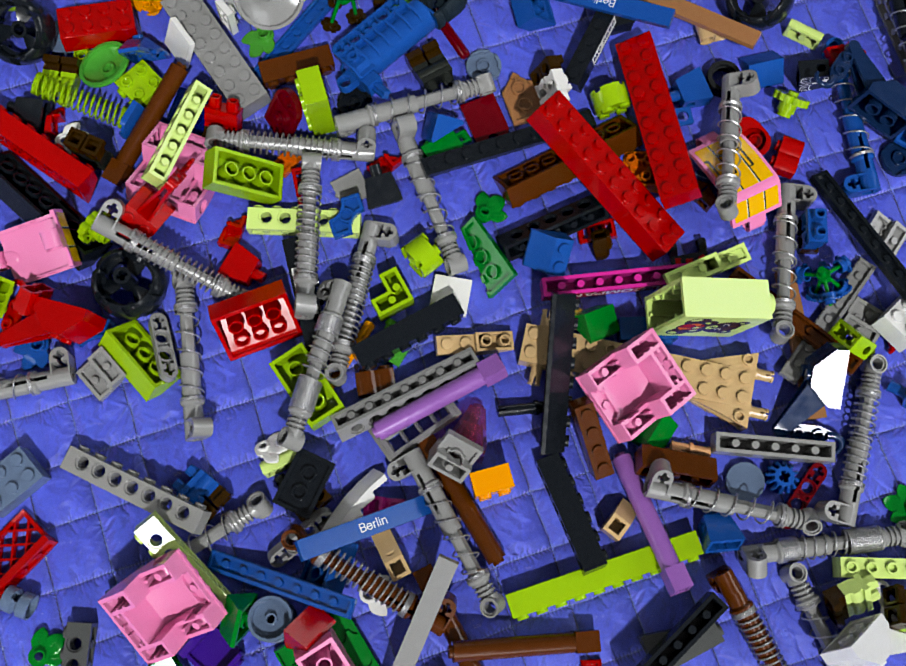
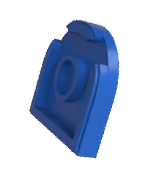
[119,100,145,140]

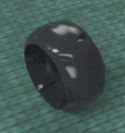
[0,0,57,65]
[724,0,795,31]
[91,248,168,320]

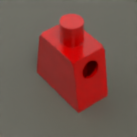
[217,242,267,287]

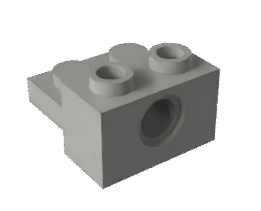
[427,429,484,484]

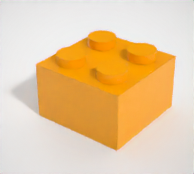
[468,463,515,502]

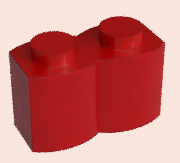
[769,135,805,179]
[13,283,54,316]

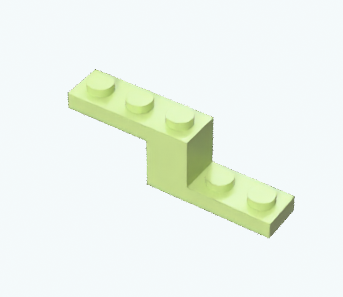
[662,242,752,284]

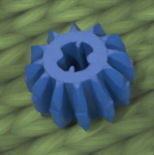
[764,461,800,494]

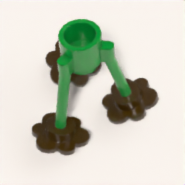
[321,0,367,33]

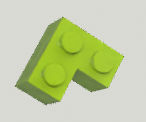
[371,266,414,322]

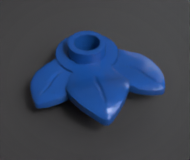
[13,339,50,370]

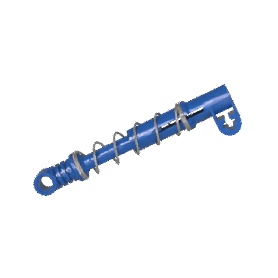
[821,37,881,198]

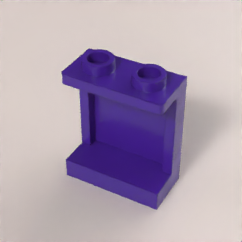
[178,626,246,666]

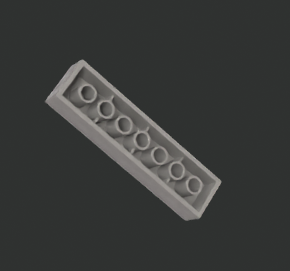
[160,0,271,121]

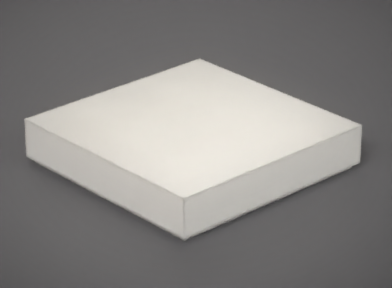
[164,16,195,69]
[430,274,473,318]

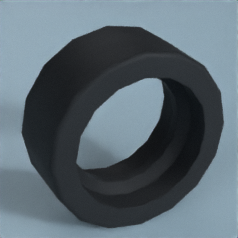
[705,60,740,98]

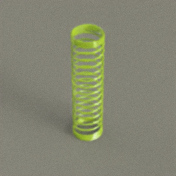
[31,72,128,129]

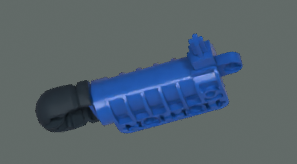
[332,0,467,100]

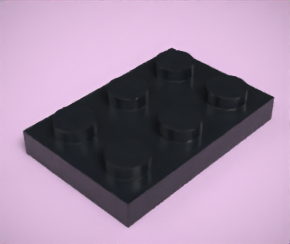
[272,448,336,520]

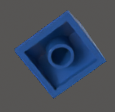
[738,50,784,89]
[421,111,464,143]

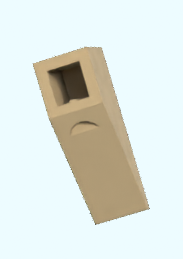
[371,529,412,582]

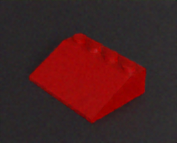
[207,279,303,361]

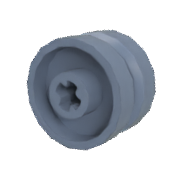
[247,595,297,644]

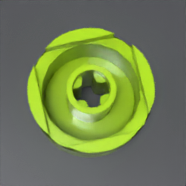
[589,81,631,120]
[400,232,444,278]

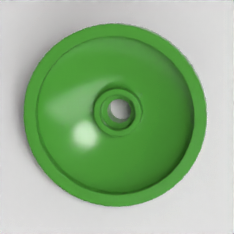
[79,41,129,88]

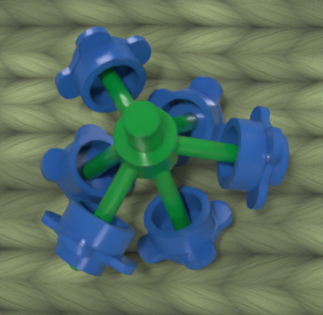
[795,255,852,306]

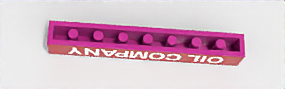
[540,263,688,301]

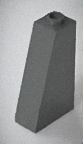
[637,623,725,666]

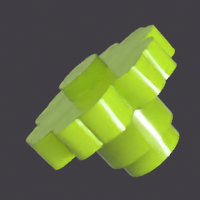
[772,88,810,119]
[77,210,111,244]

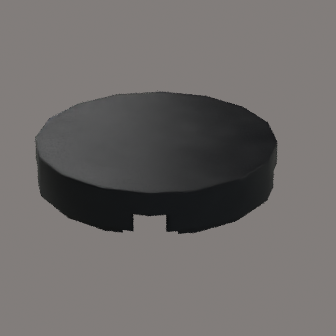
[337,88,373,114]

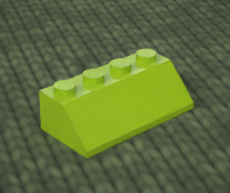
[98,319,181,402]

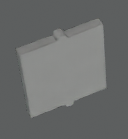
[330,168,367,202]

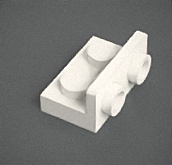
[215,0,239,36]

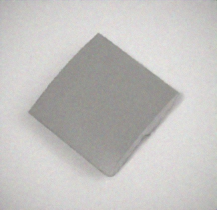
[856,210,906,256]
[842,296,883,343]
[76,346,127,402]

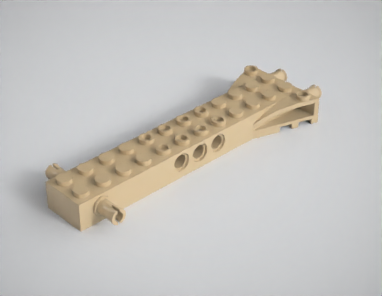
[517,309,775,431]

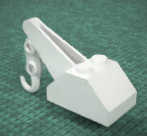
[820,580,906,666]

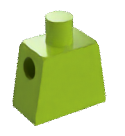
[828,318,877,360]

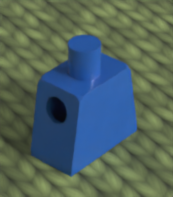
[670,67,714,108]
[697,509,746,554]

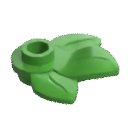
[241,28,275,58]

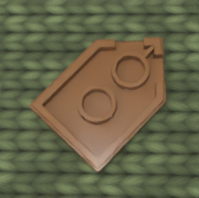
[502,72,541,127]

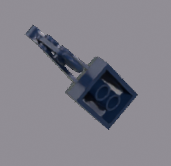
[814,40,906,140]
[772,342,850,454]

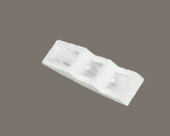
[321,468,387,532]

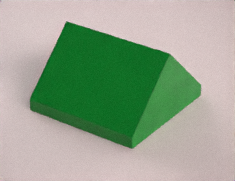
[575,304,620,344]
[631,416,678,448]
[219,593,258,648]

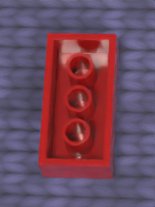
[56,0,138,52]

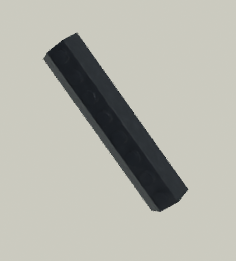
[0,150,113,271]
[540,292,580,455]

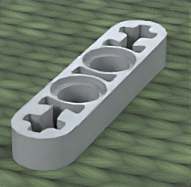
[148,313,178,382]
[267,507,332,568]

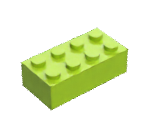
[294,65,336,137]
[202,146,284,205]
[269,342,346,431]

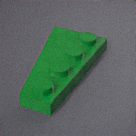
[461,216,518,298]

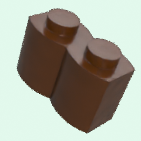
[355,365,396,398]

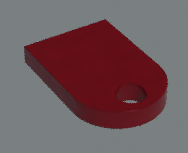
[264,88,302,138]
[460,93,509,143]

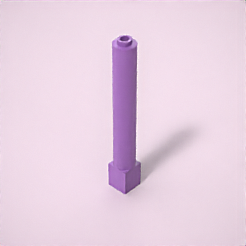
[371,353,508,440]
[612,452,694,597]

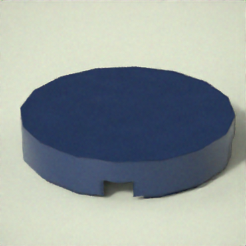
[879,142,906,177]

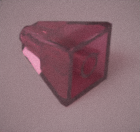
[453,403,487,464]

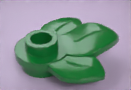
[475,192,508,223]
[882,484,906,524]
[28,627,65,666]

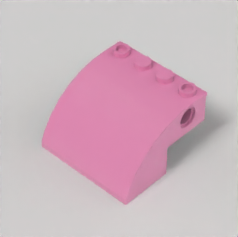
[125,121,226,224]
[575,327,696,444]
[98,548,228,665]

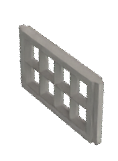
[368,402,462,463]

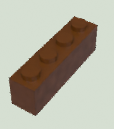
[258,44,335,90]
[568,395,615,480]
[634,444,718,488]

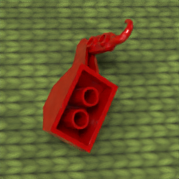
[114,157,195,245]
[0,279,107,348]

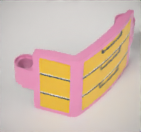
[689,131,782,232]
[0,209,82,286]

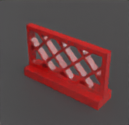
[0,509,58,598]

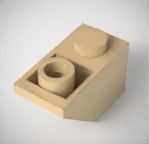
[599,498,636,542]

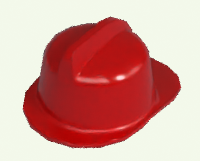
[739,117,771,156]

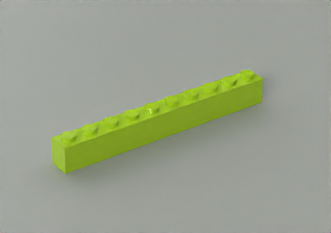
[504,530,704,621]

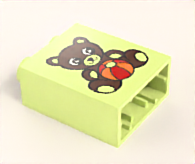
[644,276,776,337]

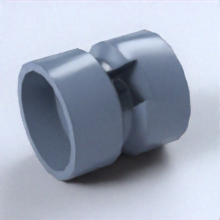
[0,585,39,621]

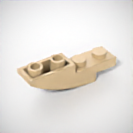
[434,331,514,356]

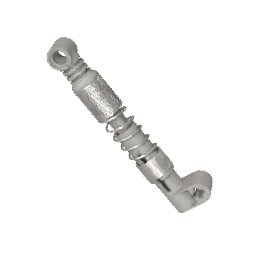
[277,278,352,452]
[737,521,906,579]

